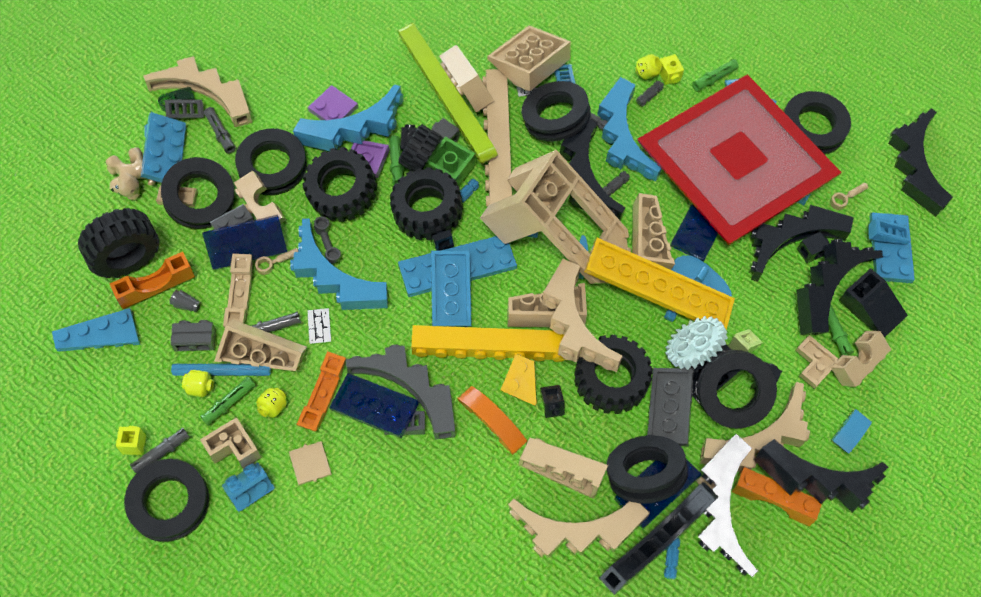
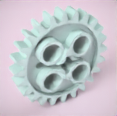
[666,316,728,370]

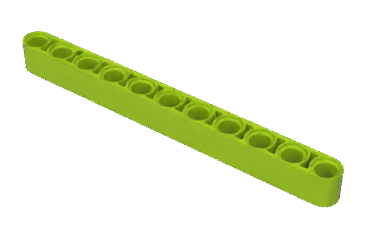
[398,22,498,164]

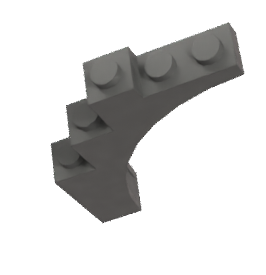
[346,345,455,440]

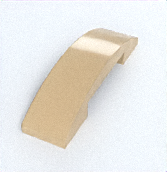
[223,254,252,327]

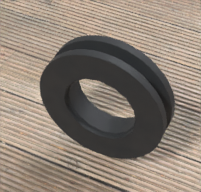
[522,81,591,141]
[784,91,851,155]
[235,128,307,195]
[161,157,234,229]
[697,350,777,428]
[606,435,688,503]
[124,459,210,542]

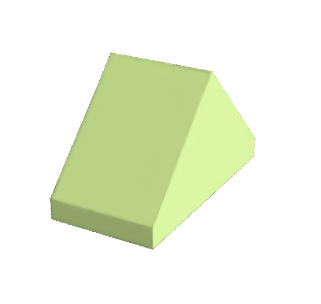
[729,329,763,353]

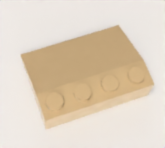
[487,26,571,91]

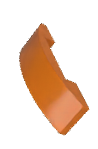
[296,351,346,432]
[457,386,527,455]

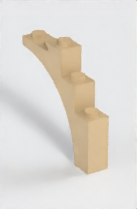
[143,56,252,127]
[542,259,622,372]
[700,382,810,472]
[508,499,649,559]

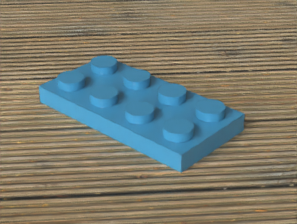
[141,112,186,183]
[869,212,915,283]
[431,251,471,327]

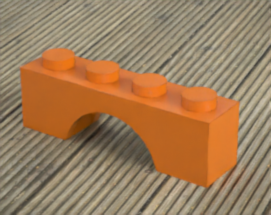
[110,251,195,309]
[732,467,822,526]

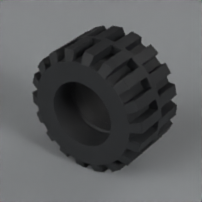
[398,124,441,172]

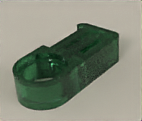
[158,87,195,112]

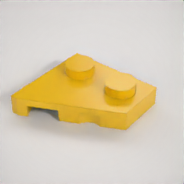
[501,354,537,406]

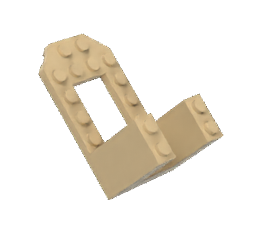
[480,150,631,284]

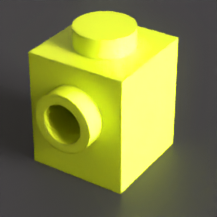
[660,54,684,85]
[116,426,146,455]

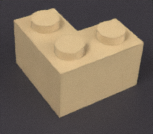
[200,417,261,469]

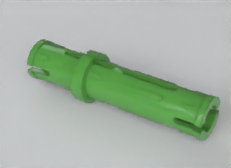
[692,59,739,91]
[389,135,404,185]
[828,304,854,355]
[200,377,256,426]

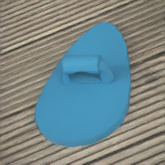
[671,255,732,296]

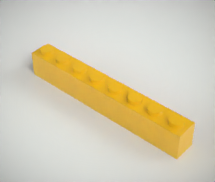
[411,325,566,362]

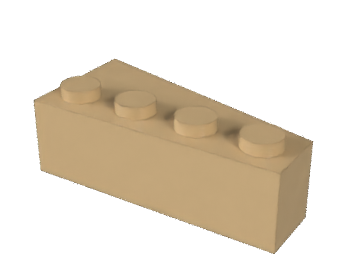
[439,45,494,113]
[632,193,675,270]
[507,283,587,327]
[214,319,307,371]
[519,438,608,499]

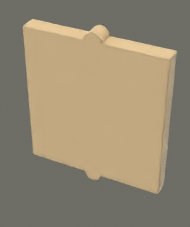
[289,441,332,485]

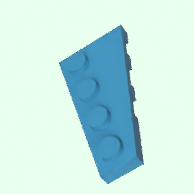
[52,308,140,352]

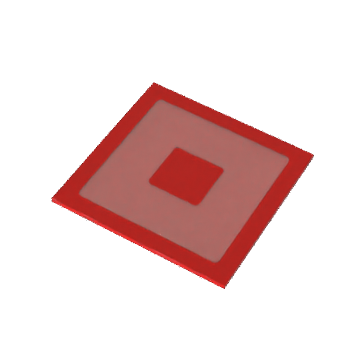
[637,74,842,245]

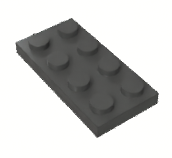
[647,368,694,447]

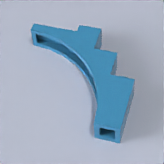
[597,77,661,182]
[293,85,403,151]
[290,218,388,310]

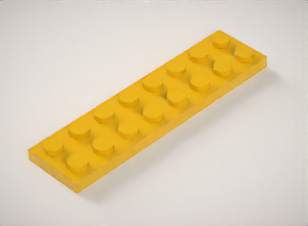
[584,237,735,330]

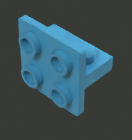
[222,463,275,512]

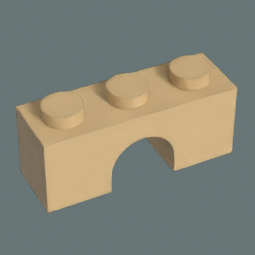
[234,171,286,232]
[831,331,891,387]

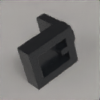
[400,124,417,150]
[432,229,454,251]
[540,385,565,418]

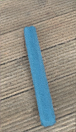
[171,364,271,375]

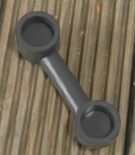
[314,216,341,263]

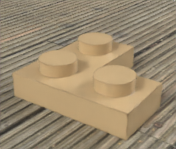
[796,335,838,389]

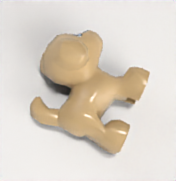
[105,147,156,200]

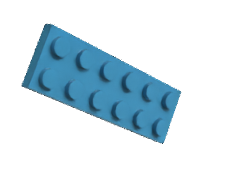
[398,236,517,297]

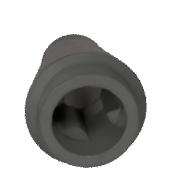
[169,290,201,312]

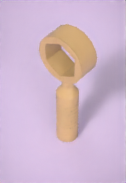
[830,183,868,210]
[255,248,299,275]

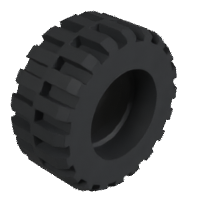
[303,147,377,222]
[390,167,463,240]
[78,208,160,278]
[574,335,653,414]

